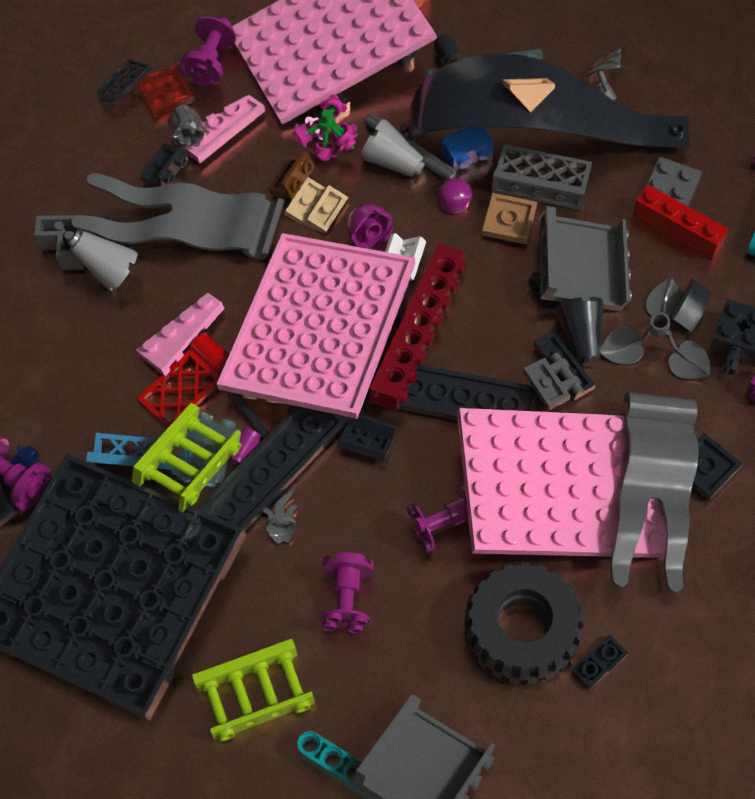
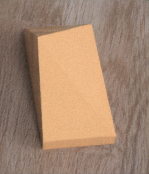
[502,78,555,112]

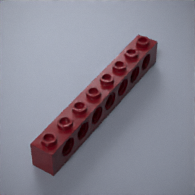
[370,243,467,411]

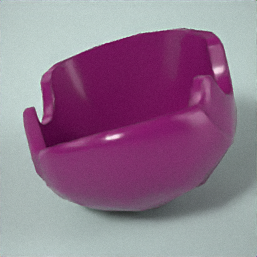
[437,178,472,214]

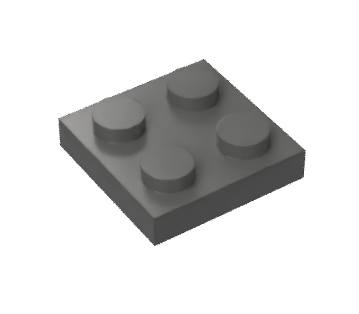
[646,157,703,206]

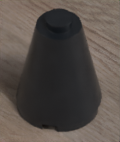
[555,297,603,366]

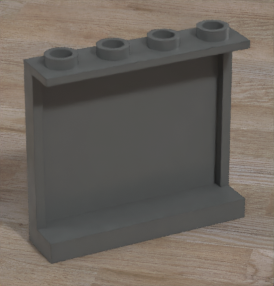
[539,206,632,312]
[352,694,495,799]

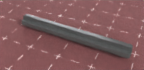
[365,114,456,180]

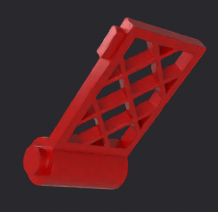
[137,333,230,428]

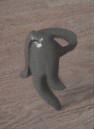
[263,490,297,544]

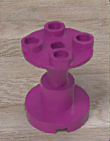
[178,16,237,87]
[0,437,52,511]
[406,482,469,552]
[318,552,374,634]

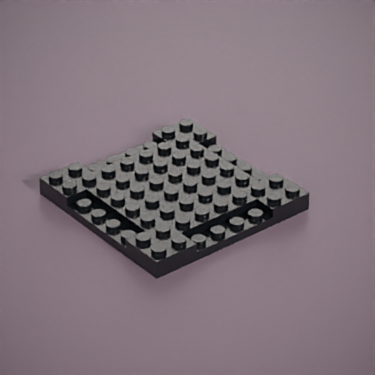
[0,454,247,721]

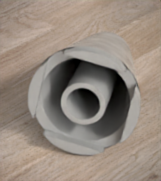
[360,119,425,177]
[69,231,137,291]

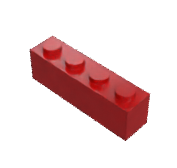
[633,185,729,260]

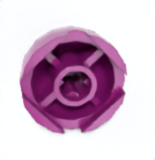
[346,203,393,249]

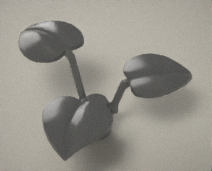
[587,48,621,100]
[600,278,710,380]

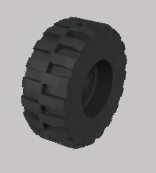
[464,562,584,684]

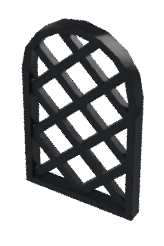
[98,59,152,103]

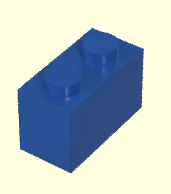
[440,127,494,170]

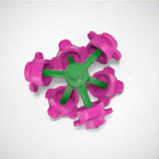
[293,94,358,161]

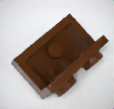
[268,151,315,200]

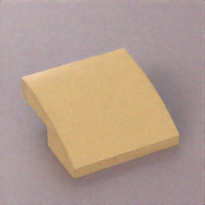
[284,177,348,233]

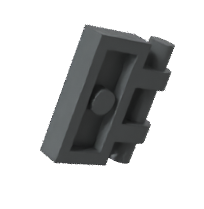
[523,353,584,411]

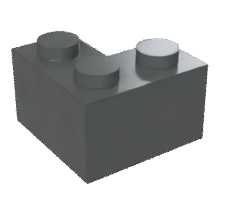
[34,215,84,270]

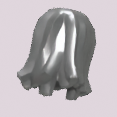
[168,104,210,147]

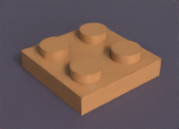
[482,193,537,245]

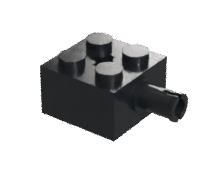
[708,299,755,375]

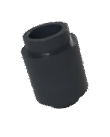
[434,34,461,66]

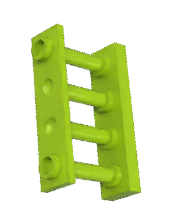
[132,403,241,512]
[192,639,315,741]

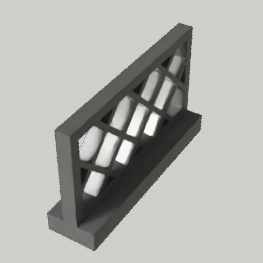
[492,144,592,210]

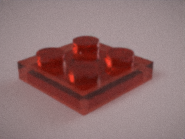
[137,65,194,117]

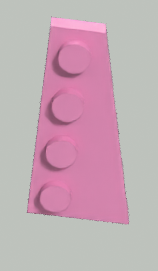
[169,95,265,163]
[136,293,224,376]

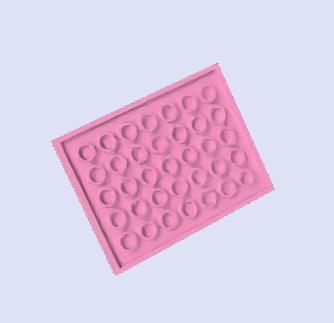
[232,0,437,124]
[217,233,416,419]
[457,408,666,558]

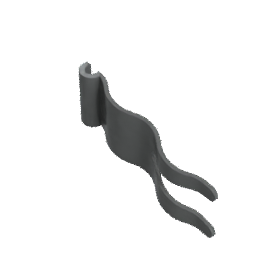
[71,173,284,260]
[611,392,699,593]

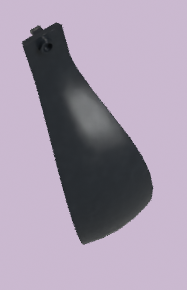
[400,54,690,148]

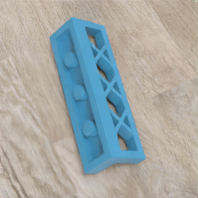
[86,433,191,471]

